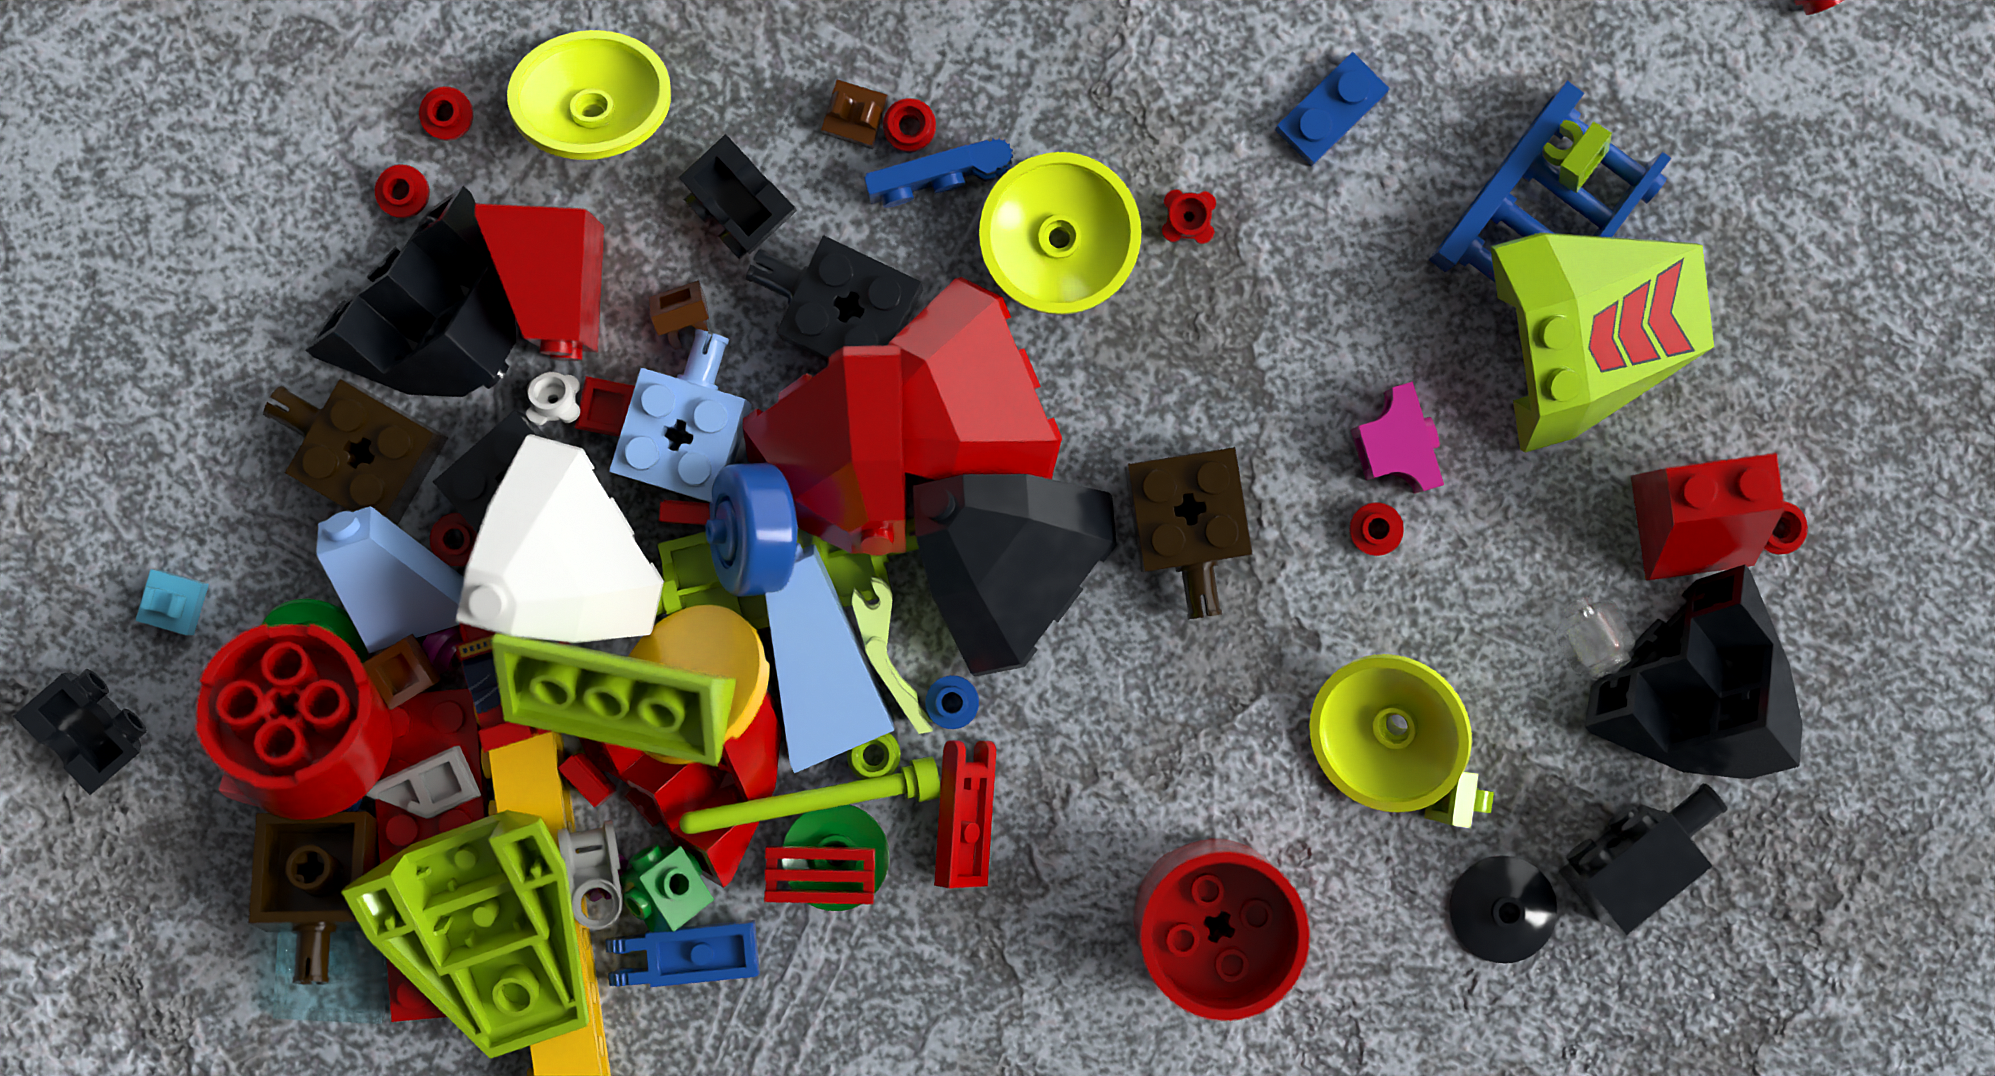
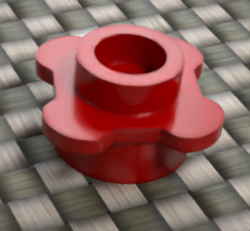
[1162,189,1216,244]

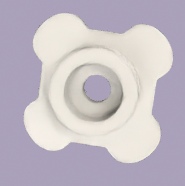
[526,372,580,426]

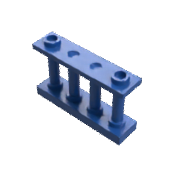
[1429,80,1671,282]

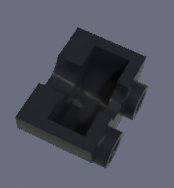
[678,134,797,260]
[13,669,147,795]

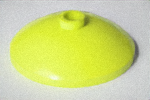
[507,30,671,160]
[979,152,1142,315]
[1309,654,1472,812]

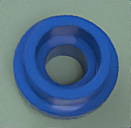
[925,675,979,729]

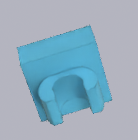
[135,569,209,635]

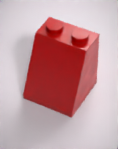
[475,204,604,361]
[1630,453,1785,581]

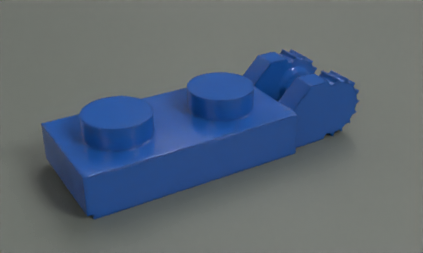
[864,138,1013,208]
[605,920,760,987]

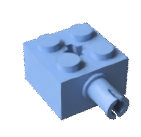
[609,329,752,503]

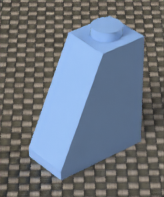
[316,506,465,653]

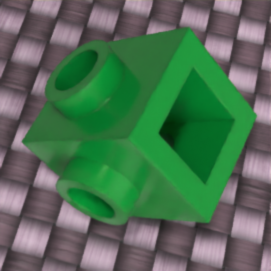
[619,844,714,932]

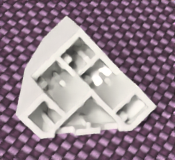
[456,434,664,642]

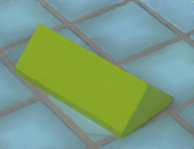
[492,633,736,766]

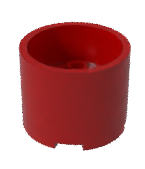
[195,624,393,820]
[1133,838,1310,1021]

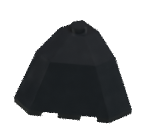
[305,186,516,397]
[913,474,1117,677]
[1585,564,1803,779]

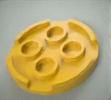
[628,605,769,764]

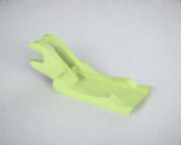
[852,576,933,734]

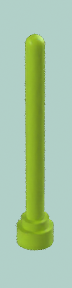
[679,756,940,834]

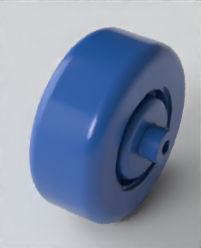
[706,463,798,596]

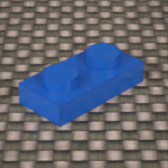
[1275,52,1390,167]

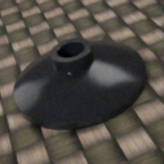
[1449,855,1557,964]

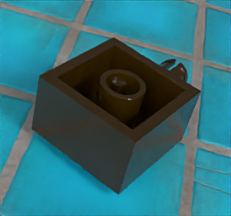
[263,379,449,526]
[1124,447,1253,620]
[248,812,380,985]

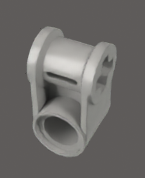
[557,820,622,929]

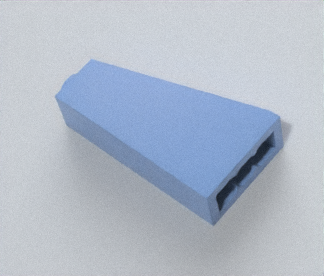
[765,543,894,773]

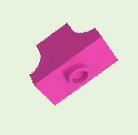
[1351,381,1444,494]

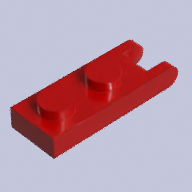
[934,740,996,888]

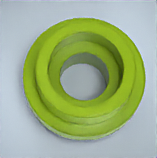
[847,733,901,780]

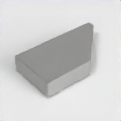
[366,746,481,819]

